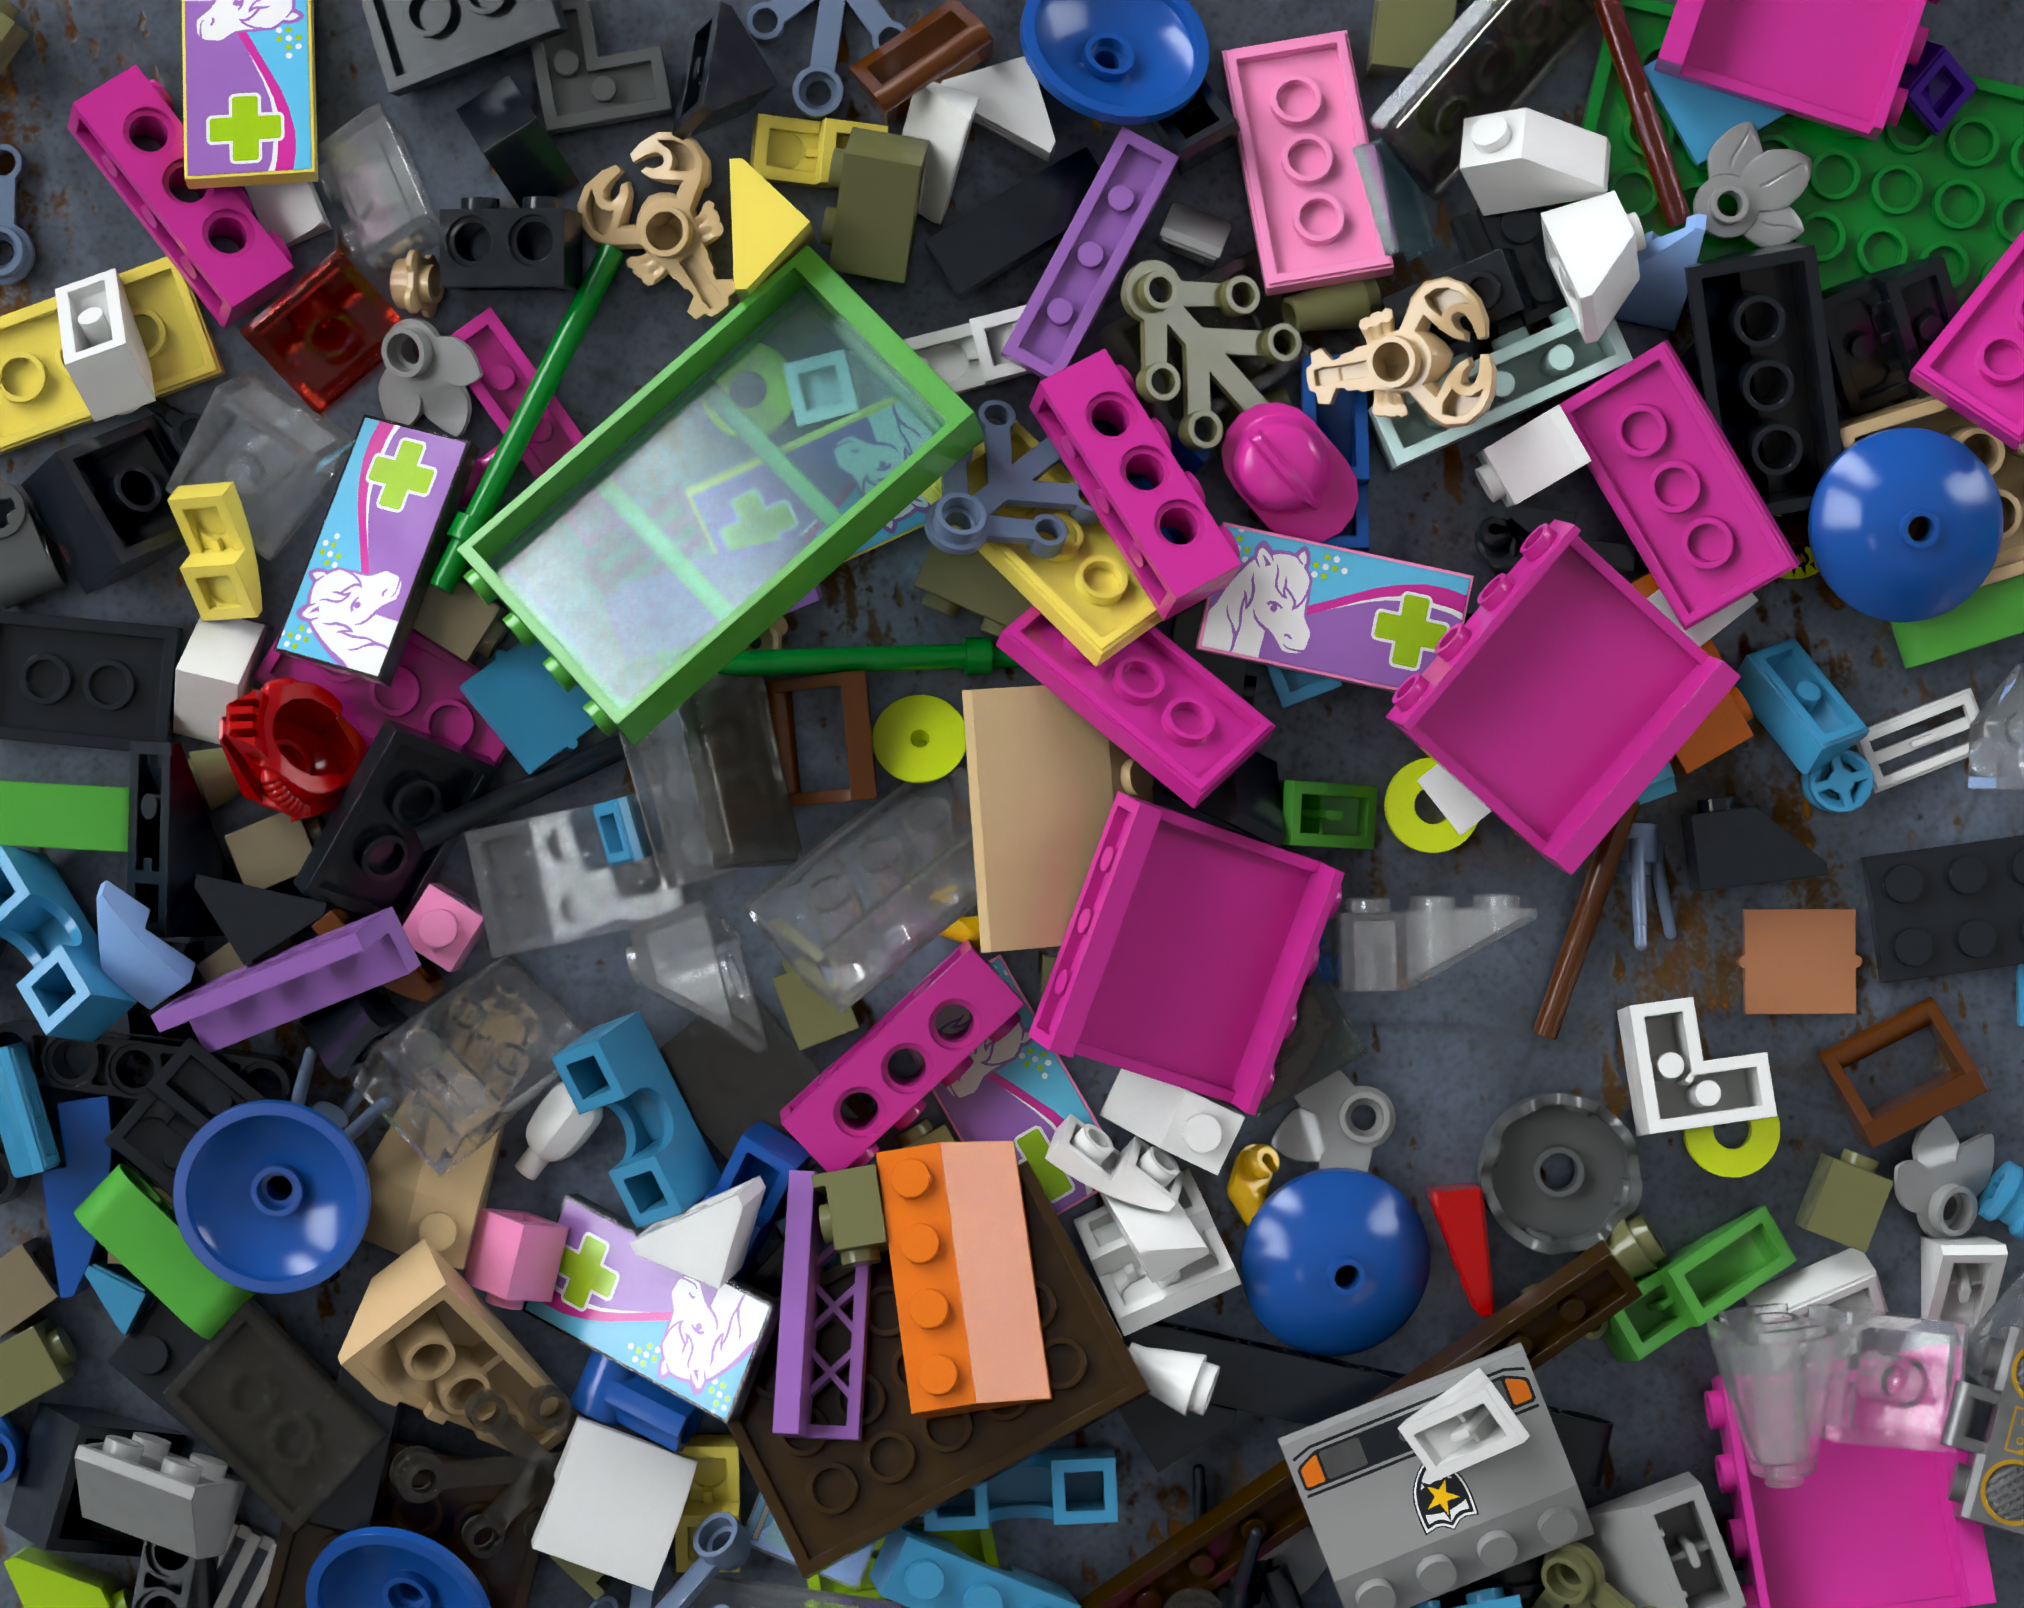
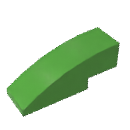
[1602,1205,1797,1362]

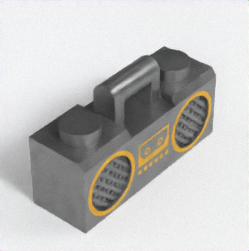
[1940,1326,2024,1538]

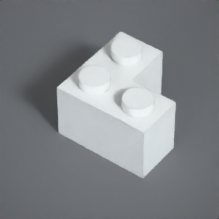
[1617,997,1777,1136]

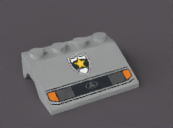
[1278,1342,1594,1608]

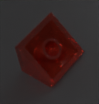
[240,247,403,415]

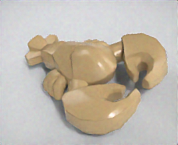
[577,132,736,320]
[1306,276,1497,429]

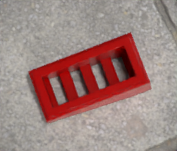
[1426,1182,1495,1317]

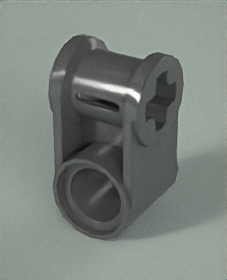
[0,482,68,609]

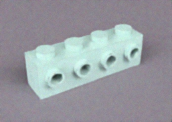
[1368,307,1633,472]

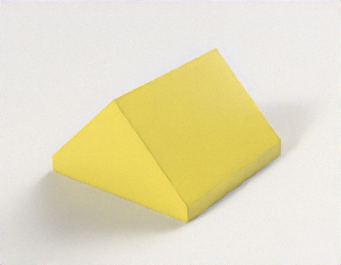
[729,158,816,302]

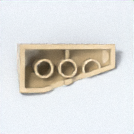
[362,1000,531,1270]
[338,1238,584,1461]

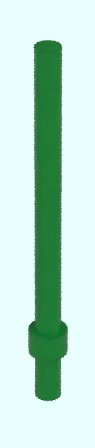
[429,243,624,595]
[658,637,1023,677]

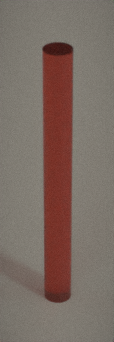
[1593,0,1691,229]

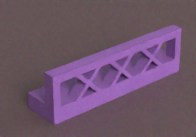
[1001,126,1179,382]
[151,906,421,1053]
[772,1170,872,1441]

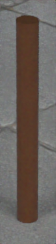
[1533,799,1640,1040]

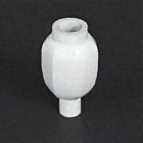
[515,1082,603,1180]

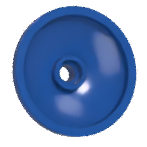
[1020,0,1209,125]
[1808,427,2004,622]
[173,1100,372,1294]
[1240,1168,1431,1356]
[305,1527,491,1608]

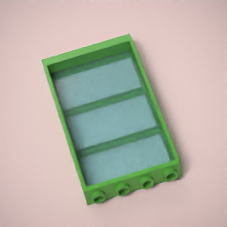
[457,244,985,747]

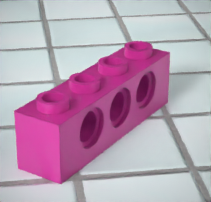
[67,64,294,329]
[1029,348,1242,621]
[780,939,1024,1172]

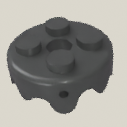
[1477,1091,1643,1255]

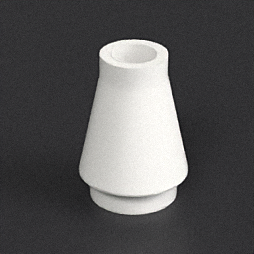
[1129,1342,1220,1416]

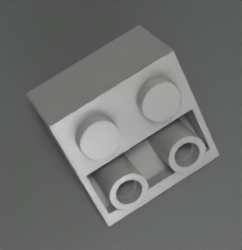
[74,1432,247,1560]
[1578,1471,1747,1608]

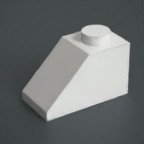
[1459,107,1611,216]
[1540,190,1646,344]
[55,268,156,422]
[1475,405,1592,508]
[1099,1069,1245,1176]

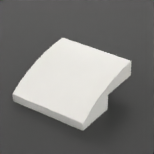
[1073,1168,1242,1336]
[531,1416,698,1591]

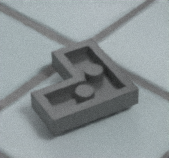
[531,0,674,135]

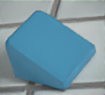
[593,794,652,867]
[84,1257,155,1336]

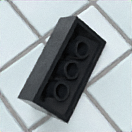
[1684,241,1843,516]

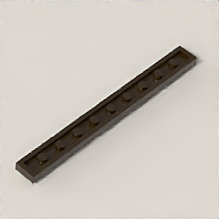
[1078,1240,1643,1608]

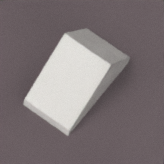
[941,56,1056,163]
[173,616,267,745]
[630,1176,766,1289]
[1920,1235,2008,1335]
[1398,1368,1530,1481]

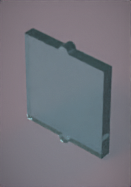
[1352,137,1438,261]

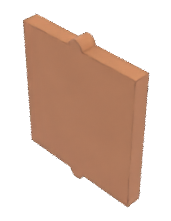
[1736,909,1862,1014]

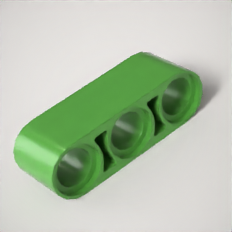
[1890,574,2024,669]
[0,780,129,852]
[74,1163,256,1340]

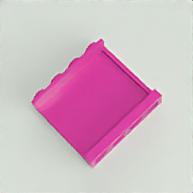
[1654,0,1939,141]
[1386,519,1741,875]
[1028,791,1345,1116]
[1704,1343,1997,1608]

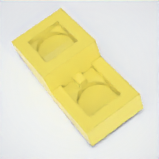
[750,113,888,189]
[167,481,263,621]
[675,1434,741,1572]

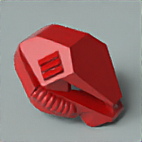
[219,677,368,823]

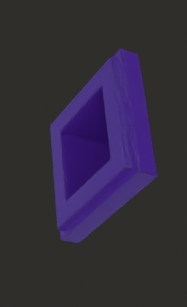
[1899,41,1978,136]

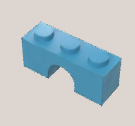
[0,844,137,1043]
[551,1011,721,1228]
[924,1445,1118,1532]
[869,1524,1082,1608]

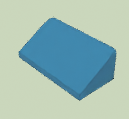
[1734,638,1870,775]
[0,1042,61,1178]

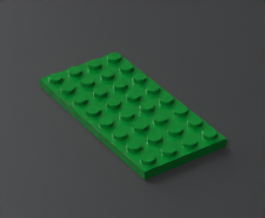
[1563,0,2024,309]

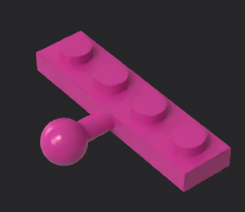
[446,307,628,553]

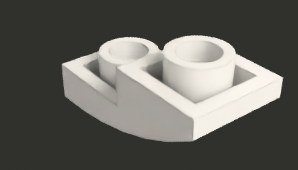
[1045,1113,1186,1212]

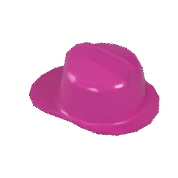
[1222,402,1359,543]

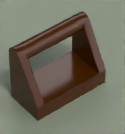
[849,0,993,126]
[765,670,879,808]
[1817,996,1988,1148]

